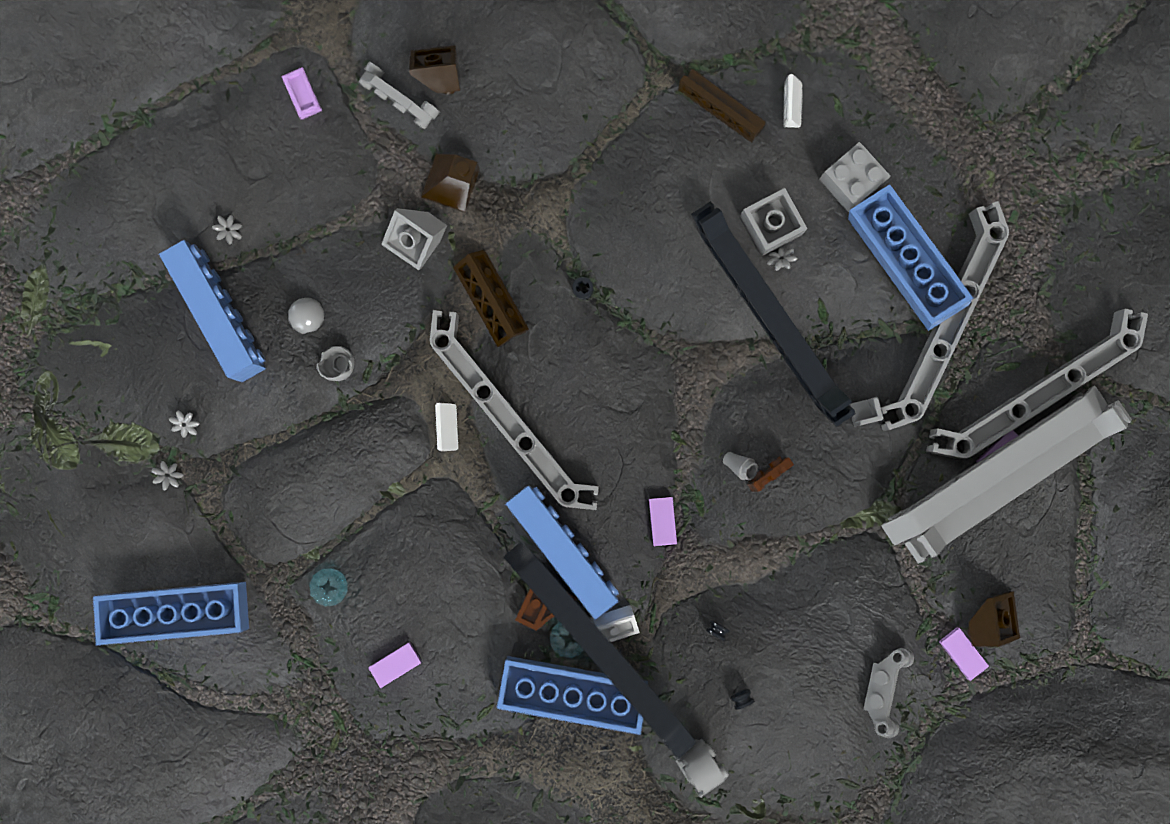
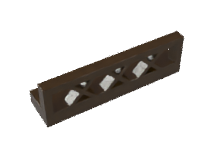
[678,69,766,143]
[453,250,529,347]

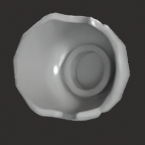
[288,297,324,334]
[316,346,355,381]

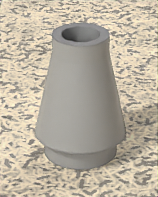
[723,452,758,480]

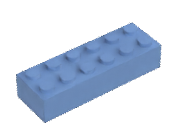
[848,184,973,331]
[159,240,266,382]
[506,486,619,620]
[93,582,249,645]
[497,656,649,734]

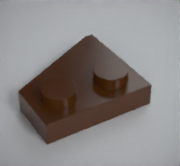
[747,456,794,492]
[515,589,577,631]

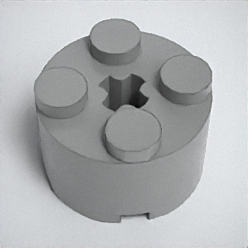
[673,738,728,798]

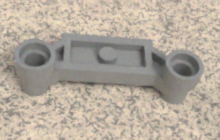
[358,62,439,130]
[863,648,914,738]

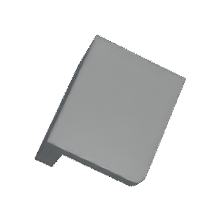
[849,397,884,427]

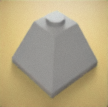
[381,208,447,270]

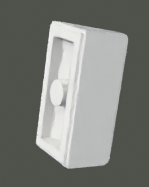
[783,74,802,128]
[435,403,458,451]
[590,605,640,642]

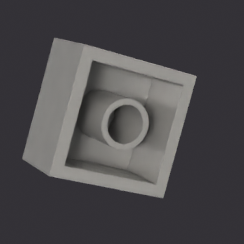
[819,142,891,212]
[740,188,807,256]

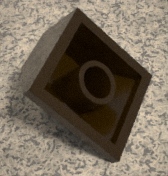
[409,45,460,94]
[421,154,480,212]
[968,591,1020,647]

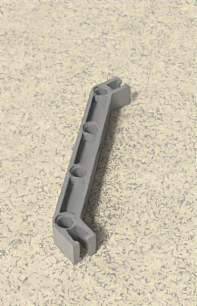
[881,201,1009,431]
[926,309,1148,459]
[430,310,599,510]
[881,385,1108,546]
[905,400,1132,564]

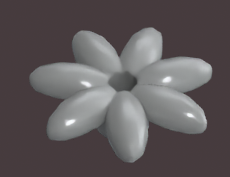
[212,215,242,245]
[767,247,797,271]
[169,410,200,438]
[152,461,183,490]

